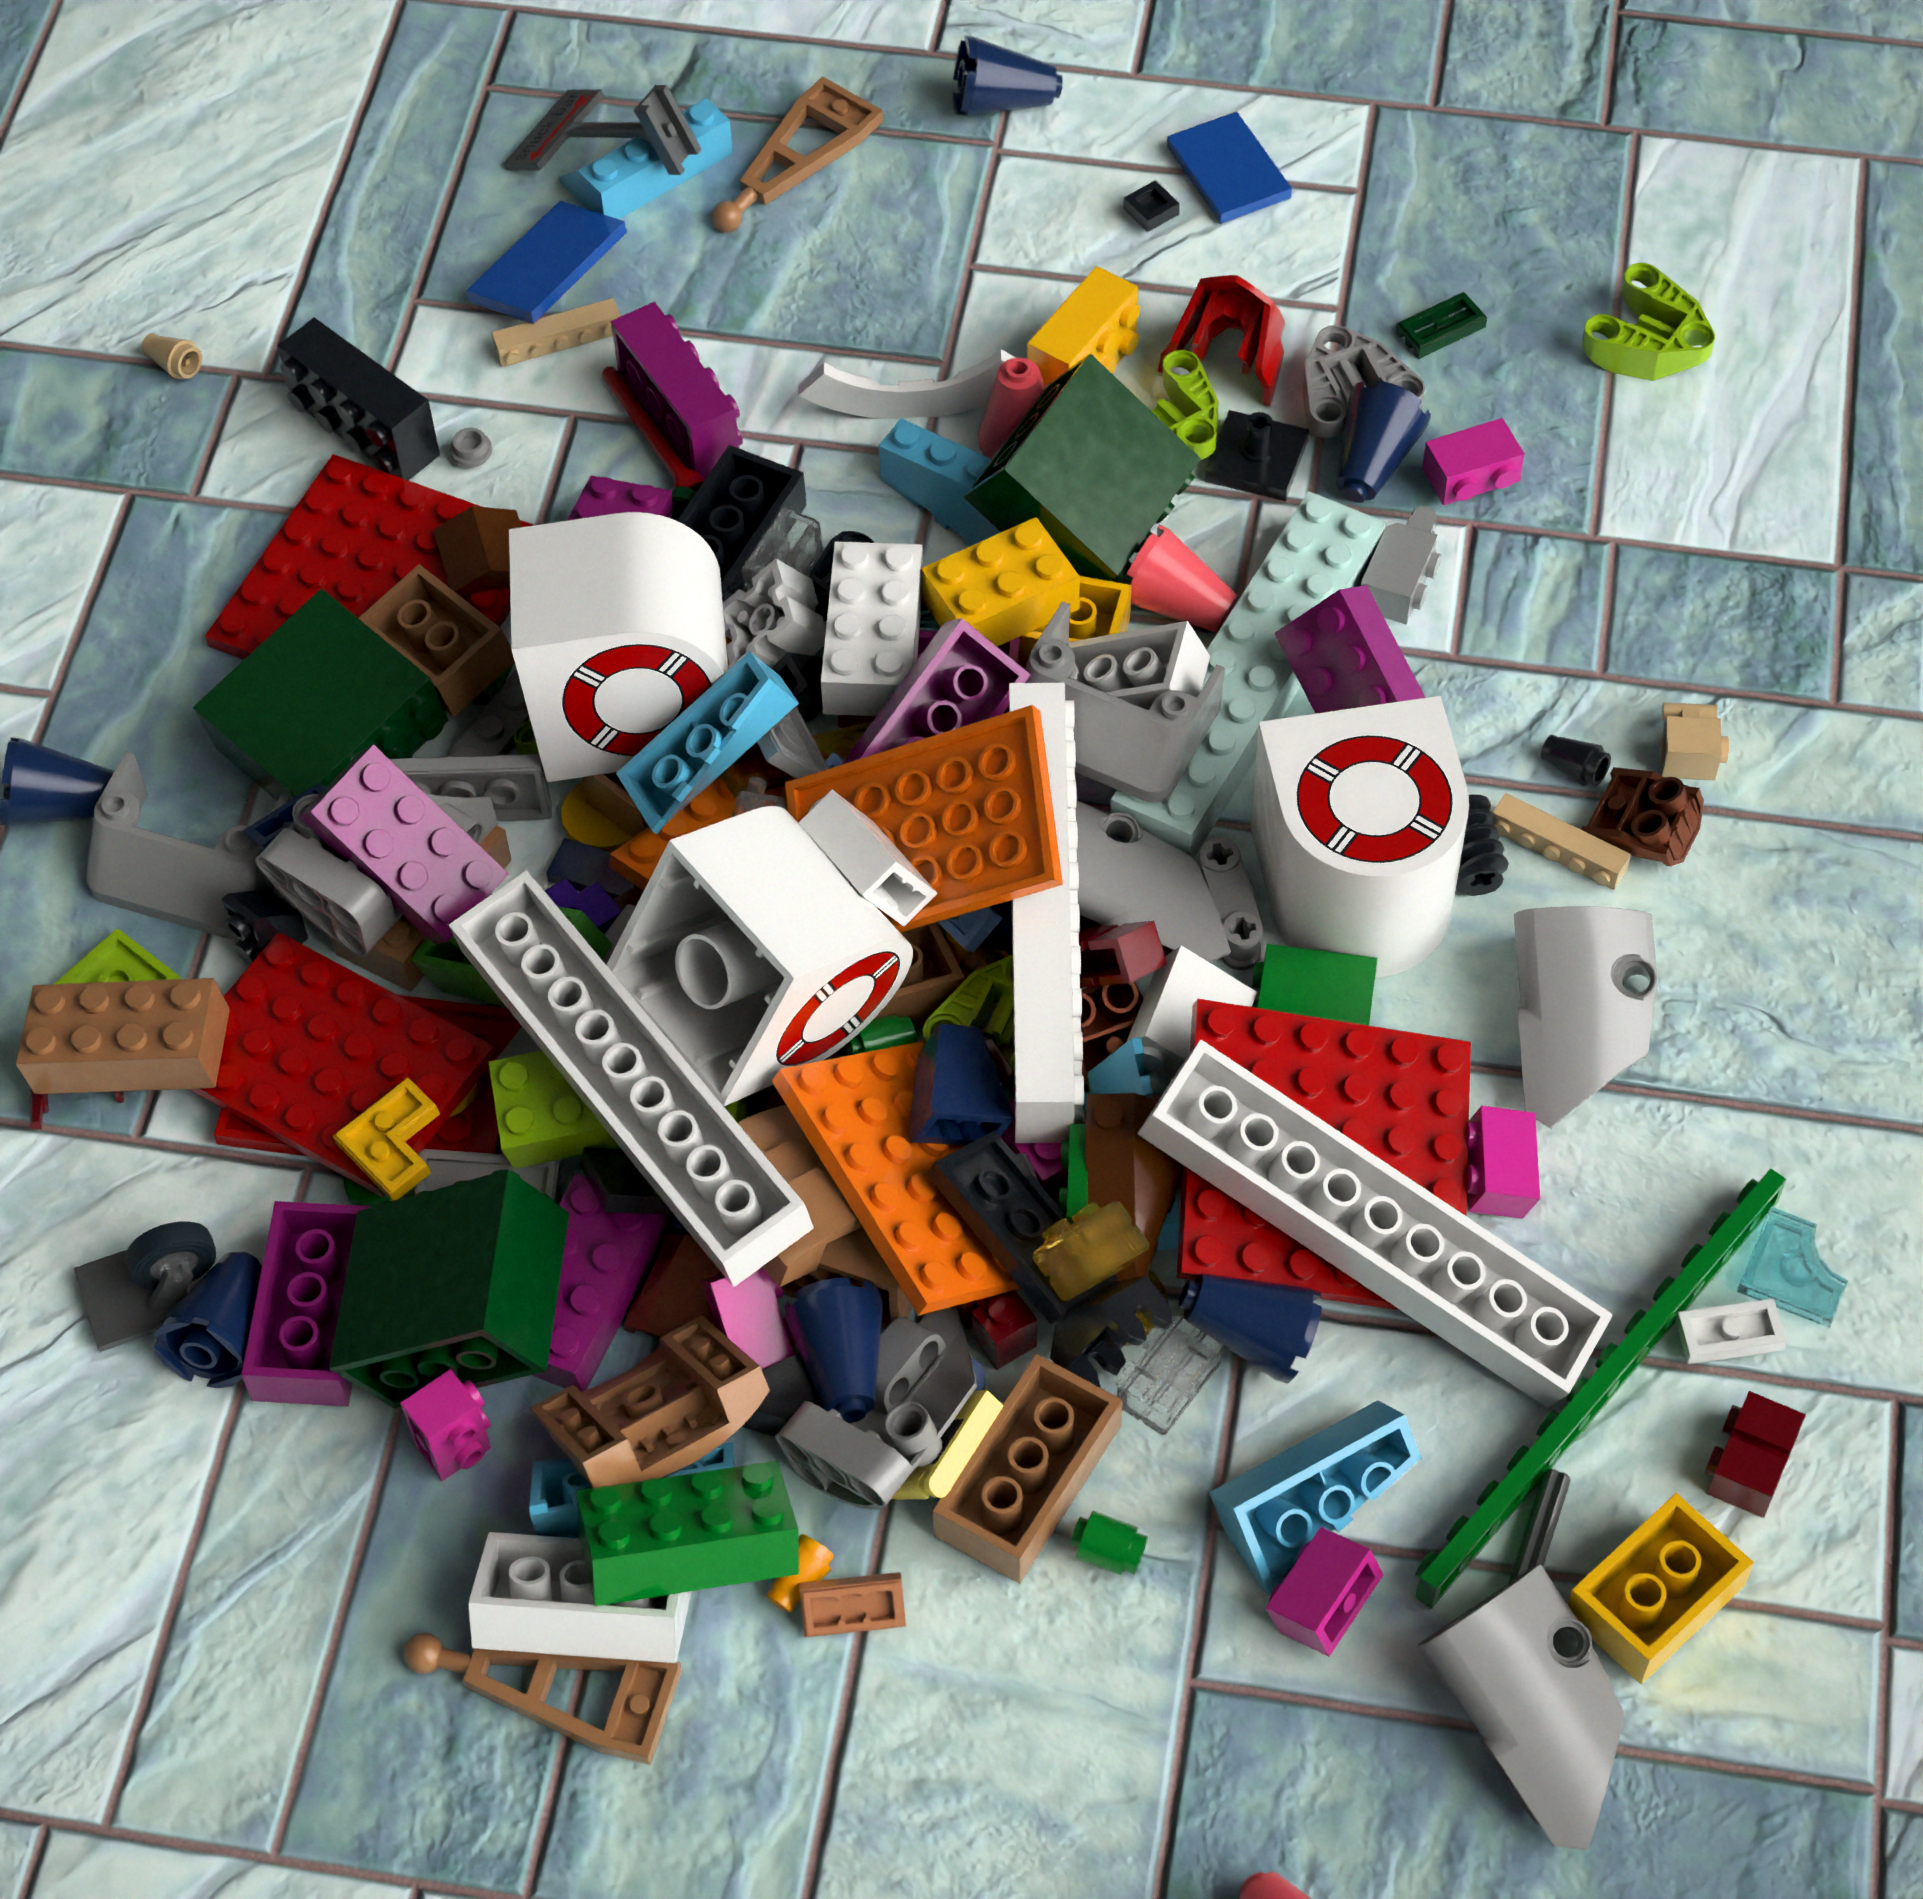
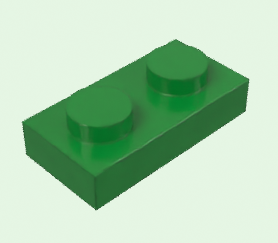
[1059,1124,1088,1232]

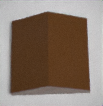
[433,506,521,597]

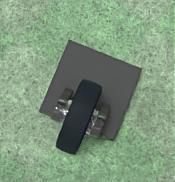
[74,1221,216,1352]

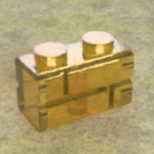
[1032,1201,1150,1302]

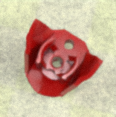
[1158,275,1285,406]

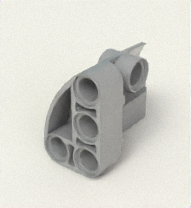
[255,793,498,957]

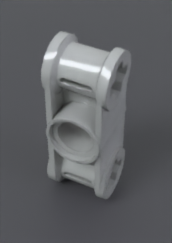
[1199,837,1263,970]

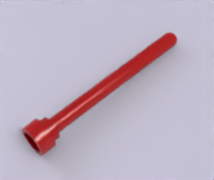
[602,366,705,491]

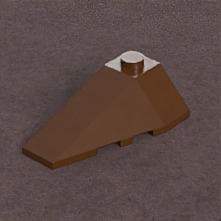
[1085,1093,1183,1281]

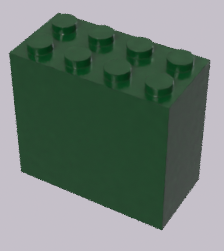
[963,353,1201,582]
[193,588,449,801]
[329,1169,570,1408]

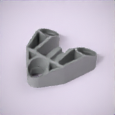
[1303,325,1425,438]

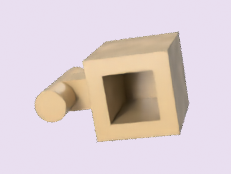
[1660,702,1729,780]

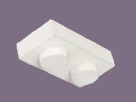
[1675,1298,1787,1364]

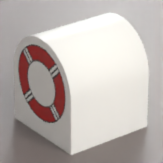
[509,512,728,782]
[1250,696,1469,978]
[607,806,913,1106]

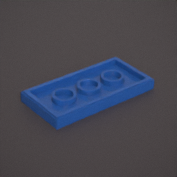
[466,200,627,324]

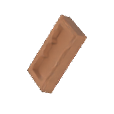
[799,1572,906,1637]

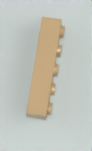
[491,298,621,367]
[1492,793,1631,890]

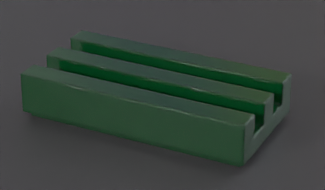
[1396,292,1487,359]

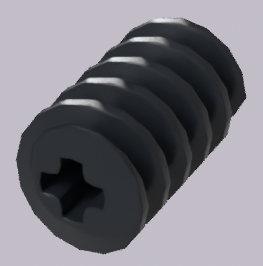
[1456,794,1509,896]

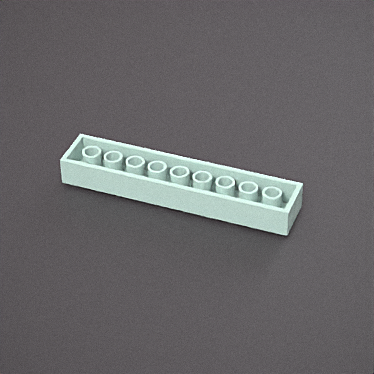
[1110,491,1386,858]

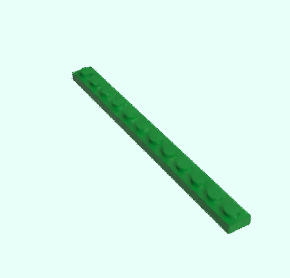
[1415,1168,1786,1609]

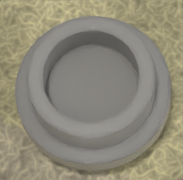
[450,427,492,467]

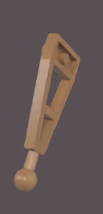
[710,76,884,233]
[403,1633,682,1765]

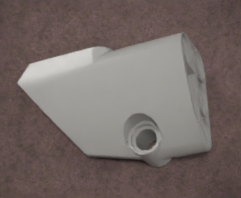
[1075,800,1231,963]
[1514,906,1659,1129]
[775,1308,977,1509]
[1417,1564,1624,1850]

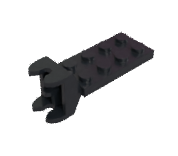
[926,1130,1172,1387]

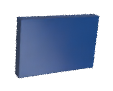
[1167,112,1292,224]

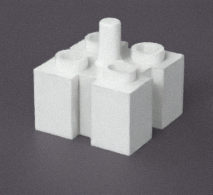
[723,558,826,669]

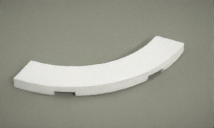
[798,349,1016,419]

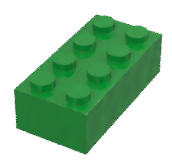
[576,1461,799,1606]

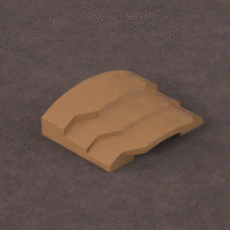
[738,1105,863,1287]
[530,1315,770,1488]

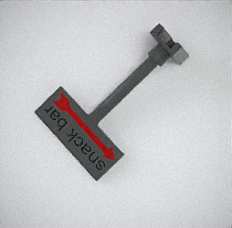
[503,85,702,175]

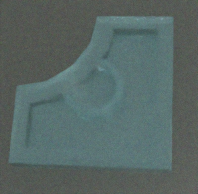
[1737,1207,1848,1328]

